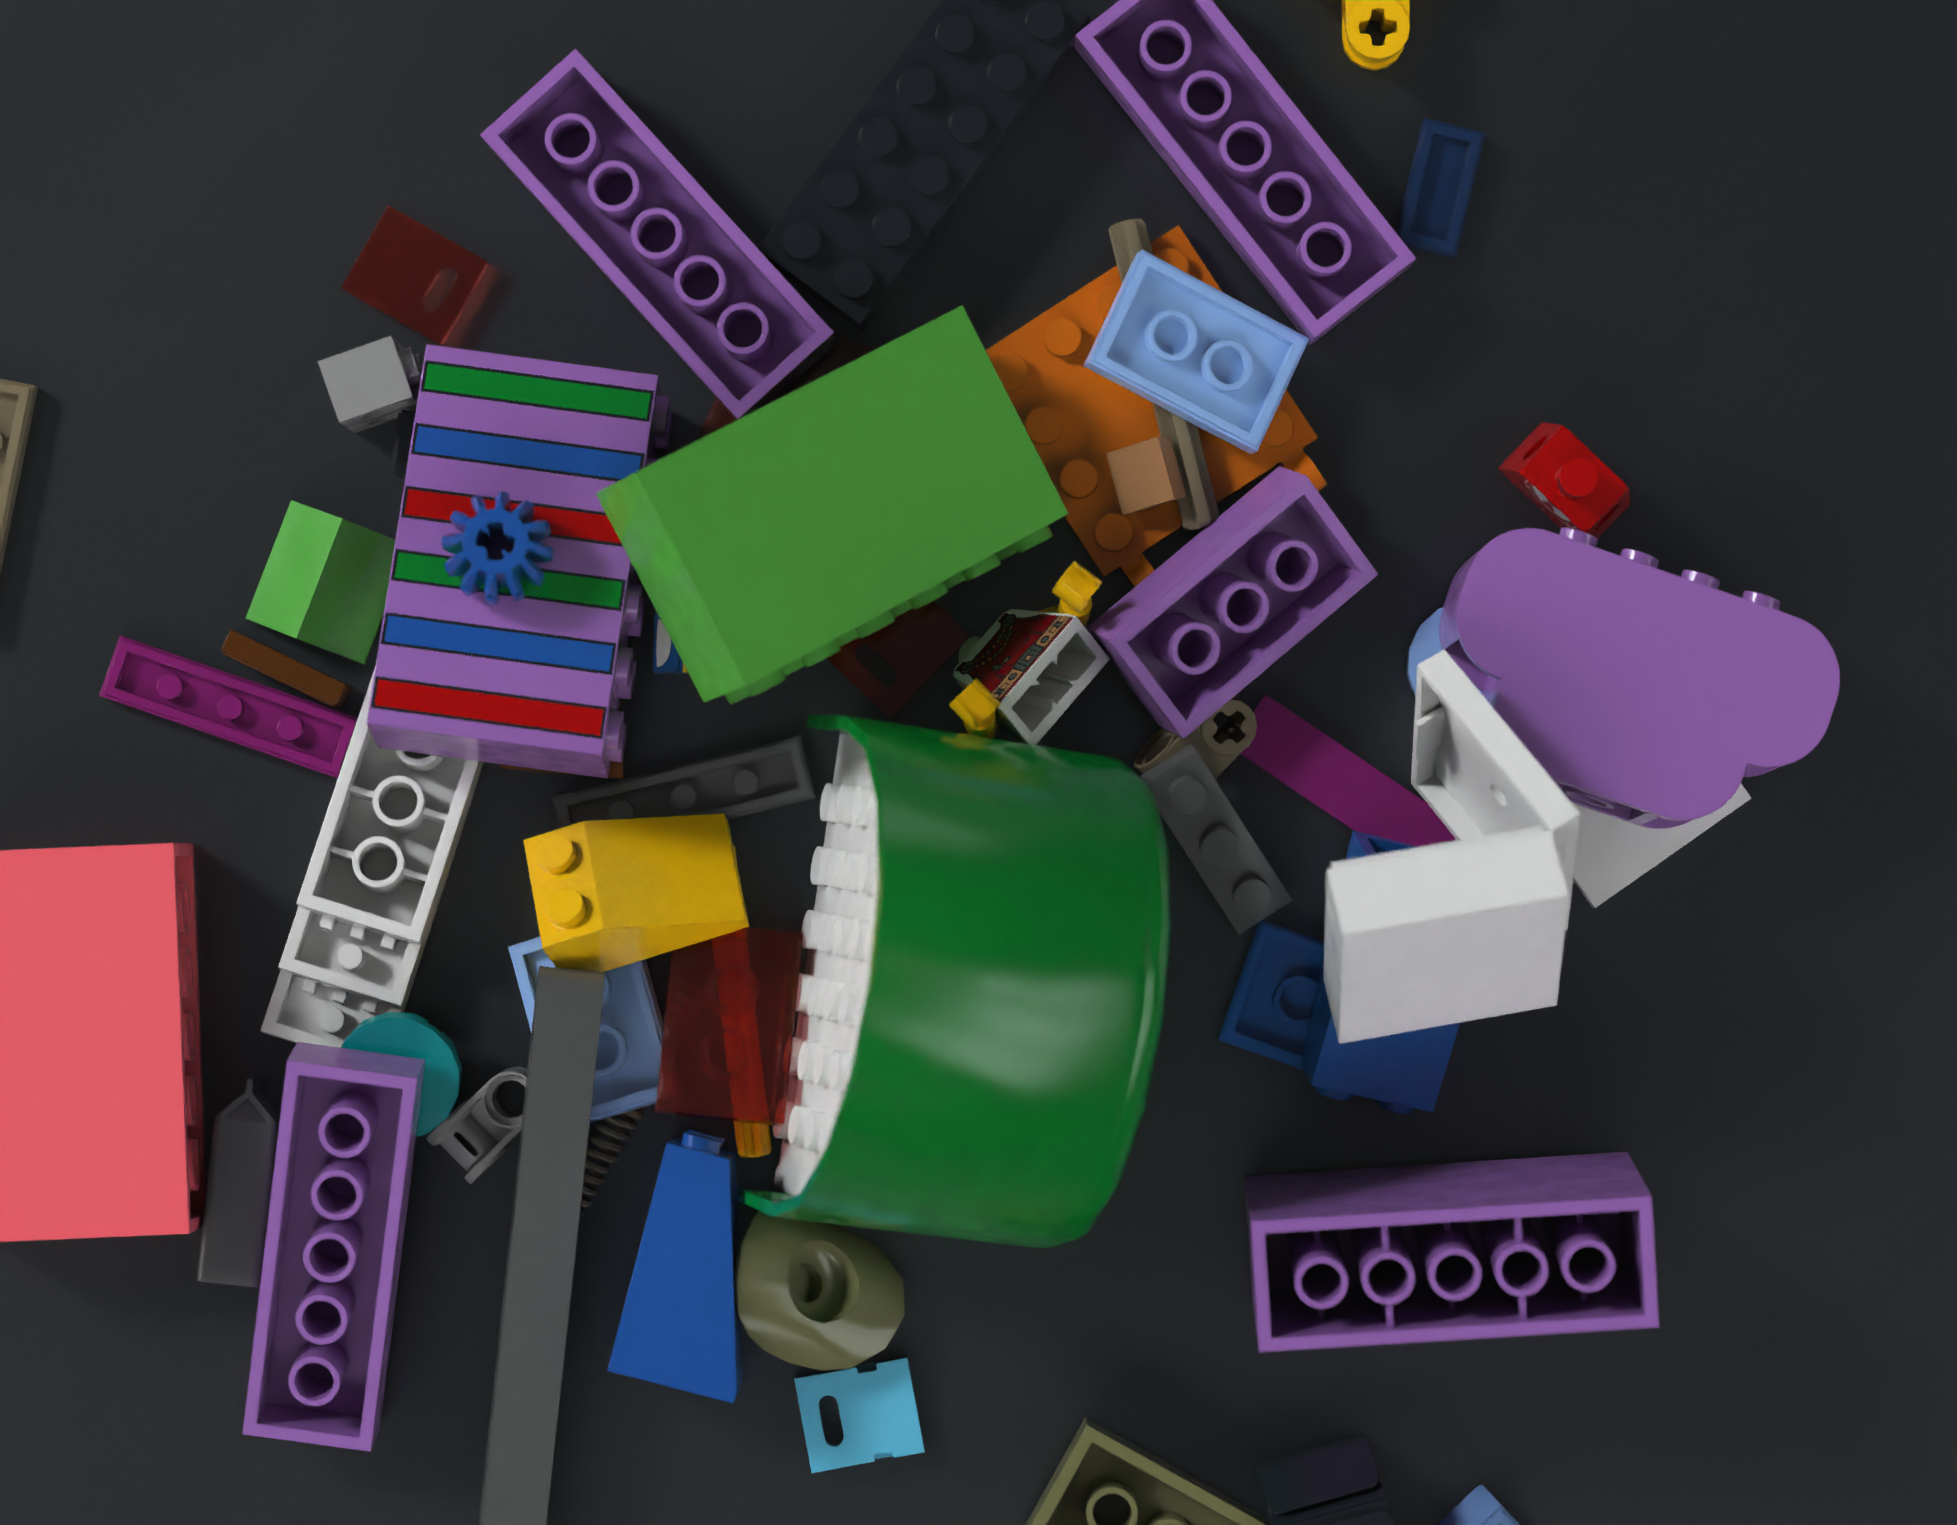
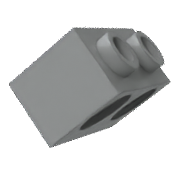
[318,336,423,433]

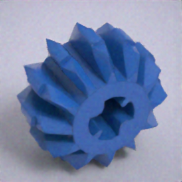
[441,491,554,605]

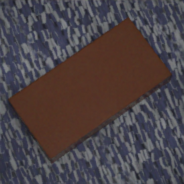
[221,629,354,708]

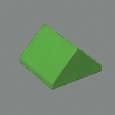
[245,500,395,665]

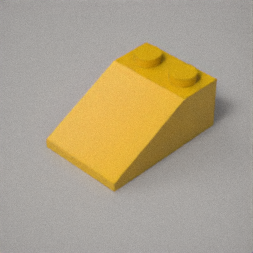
[523,814,749,972]

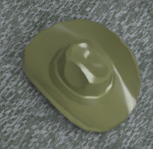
[734,1211,905,1371]

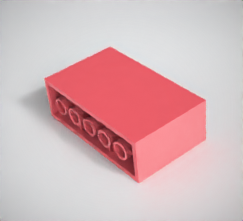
[0,843,207,1242]

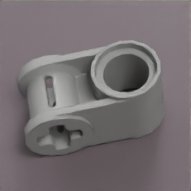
[426,1066,527,1185]

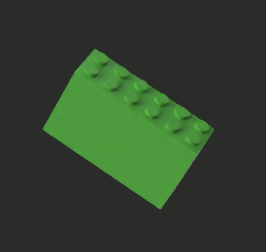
[596,306,1069,705]

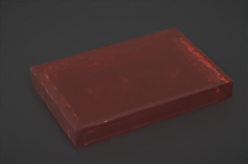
[654,927,803,1126]

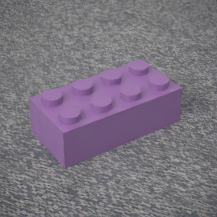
[1086,466,1378,739]

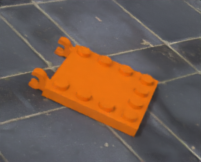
[985,225,1327,588]

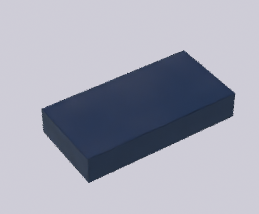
[1395,118,1486,259]

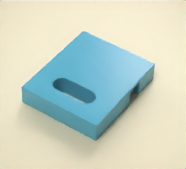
[794,1356,925,1473]

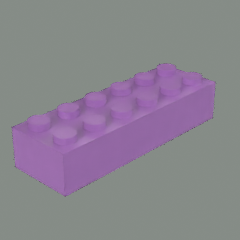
[1074,0,1416,345]
[480,48,839,420]
[242,1042,426,1452]

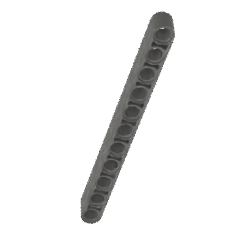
[479,966,605,1525]

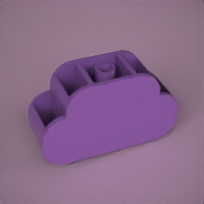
[1439,527,1840,829]

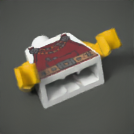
[949,561,1110,745]

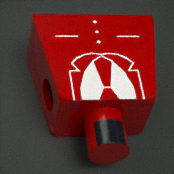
[1497,422,1630,539]

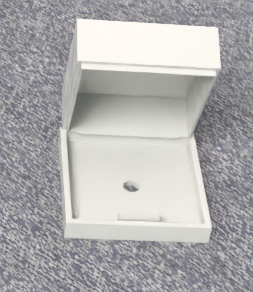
[1323,649,1581,1044]

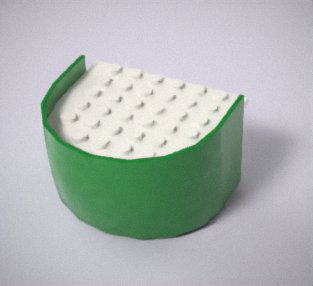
[736,714,1171,1248]

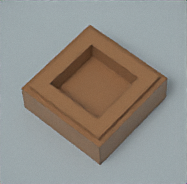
[1106,435,1186,515]

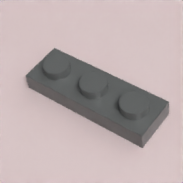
[1139,743,1293,934]

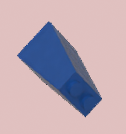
[1301,830,1460,1114]
[607,1129,743,1403]

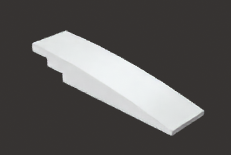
[260,666,484,1048]

